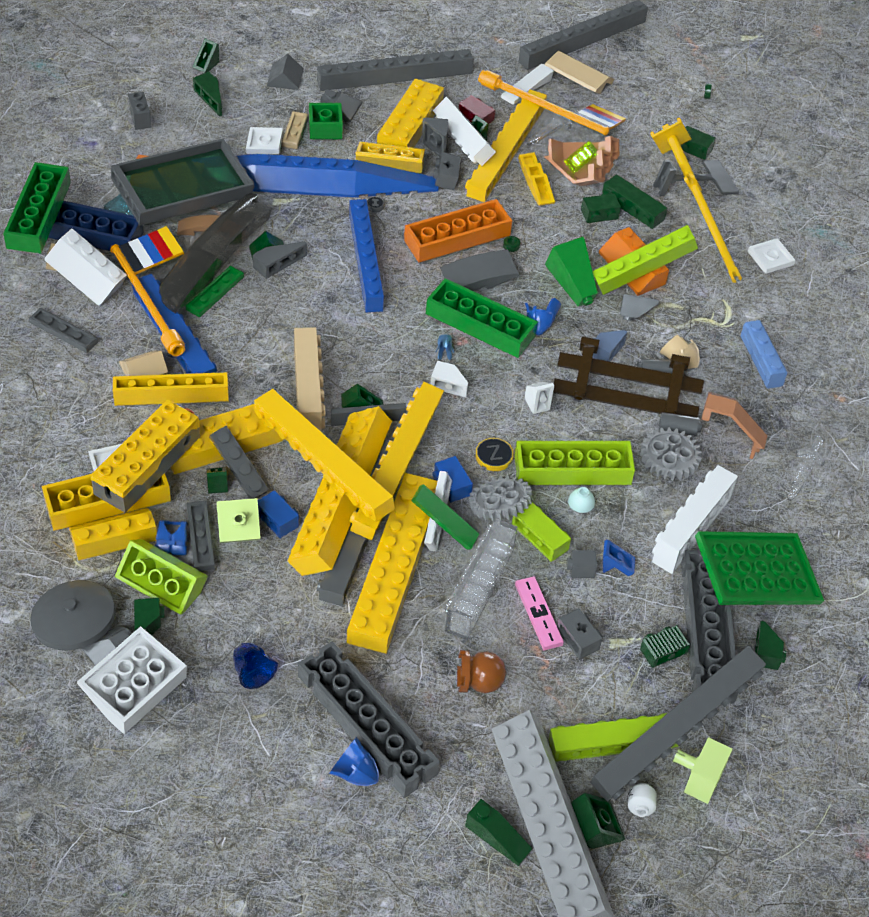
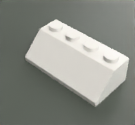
[45,229,127,306]

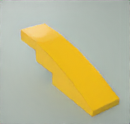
[518,152,555,206]

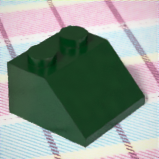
[571,793,625,849]

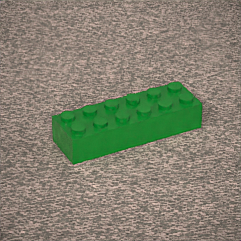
[3,162,71,254]
[426,278,538,358]

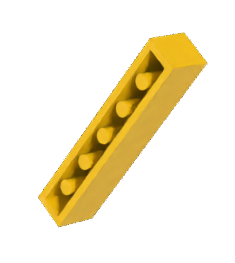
[113,372,229,406]

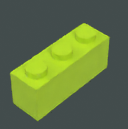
[512,502,571,562]

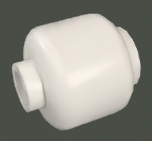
[628,783,657,817]

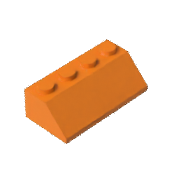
[599,227,669,296]

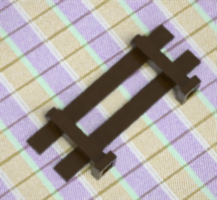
[553,336,704,417]

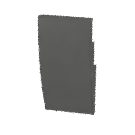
[440,249,519,291]

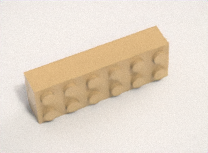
[294,327,325,432]

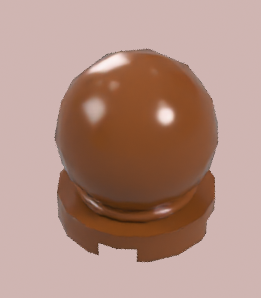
[457,650,507,694]

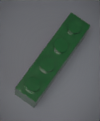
[602,174,667,229]

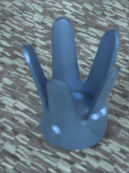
[435,334,454,360]

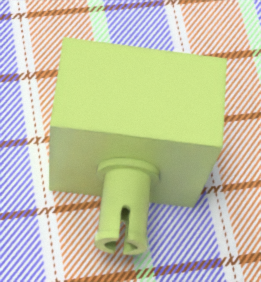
[217,498,261,543]
[673,737,732,804]

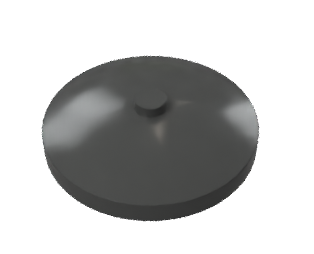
[30,580,116,651]

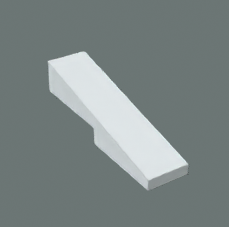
[501,64,554,105]

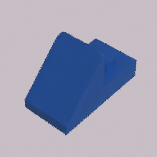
[603,539,635,576]

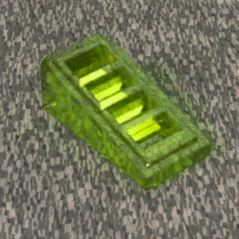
[564,141,598,174]

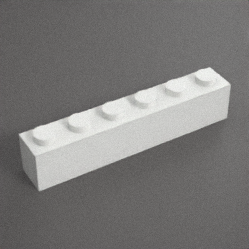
[433,97,496,166]

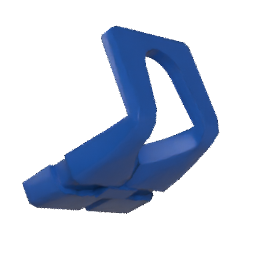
[155,520,188,556]

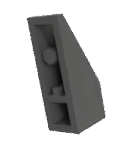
[253,241,307,279]

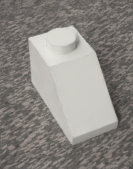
[431,361,468,397]
[525,382,554,414]

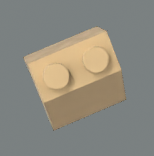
[119,350,168,376]

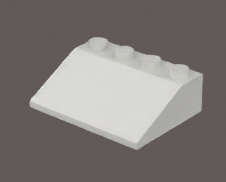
[77,626,187,734]

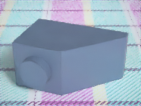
[592,330,627,361]

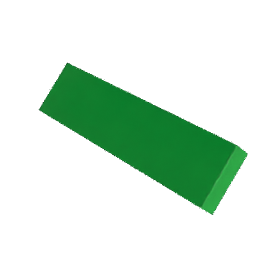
[185,265,244,318]
[411,484,479,550]

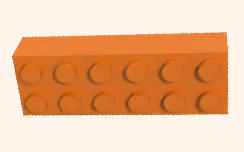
[404,199,512,263]

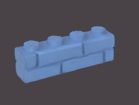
[740,320,787,389]

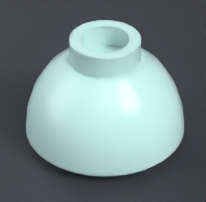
[568,487,595,513]

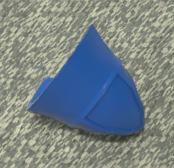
[524,298,561,335]
[329,736,379,786]

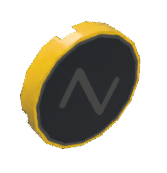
[476,438,513,471]

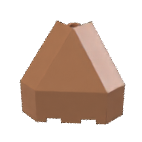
[544,136,620,186]
[702,392,767,459]

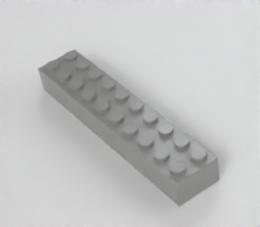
[491,710,614,917]

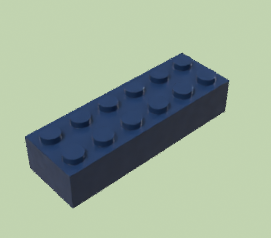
[48,201,143,251]

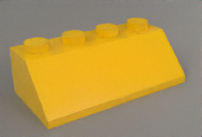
[356,142,425,173]
[69,508,157,561]

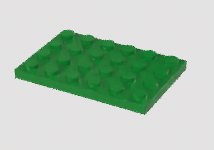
[695,531,824,605]

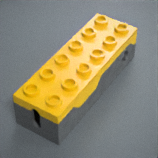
[91,399,200,513]

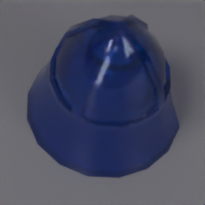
[233,643,278,689]

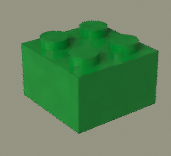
[309,103,343,140]

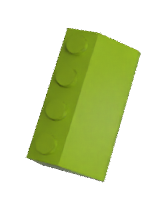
[115,539,208,615]

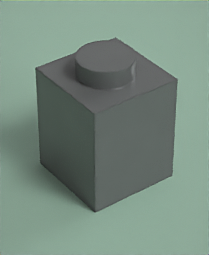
[566,550,597,578]

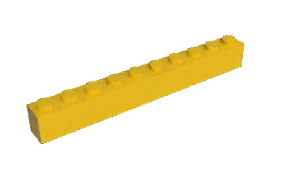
[465,89,547,202]
[349,381,444,540]
[254,389,395,522]

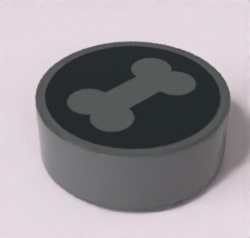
[367,197,384,213]

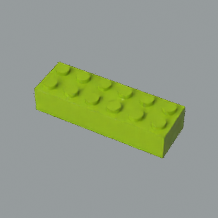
[514,441,635,485]

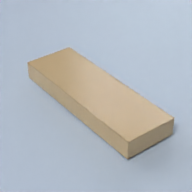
[281,111,308,149]

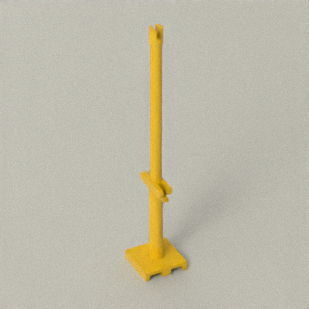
[650,117,742,283]

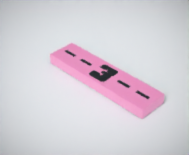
[515,576,564,651]

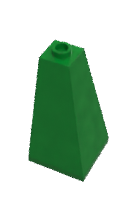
[545,236,598,307]

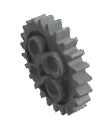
[640,427,702,481]
[469,476,533,521]

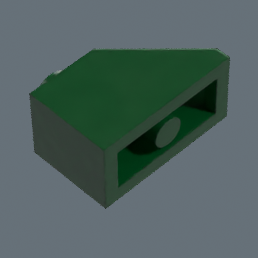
[341,384,383,408]
[134,598,165,636]
[755,621,787,670]

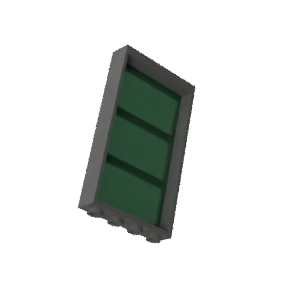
[110,138,254,225]

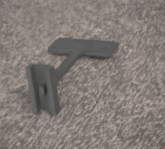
[653,160,739,196]

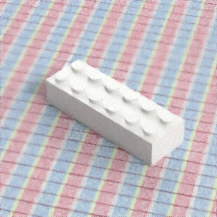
[652,465,738,574]

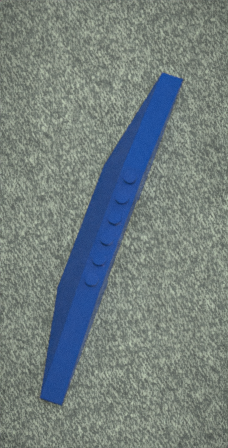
[191,154,439,198]

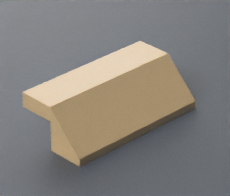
[545,51,614,94]

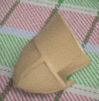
[659,335,700,369]

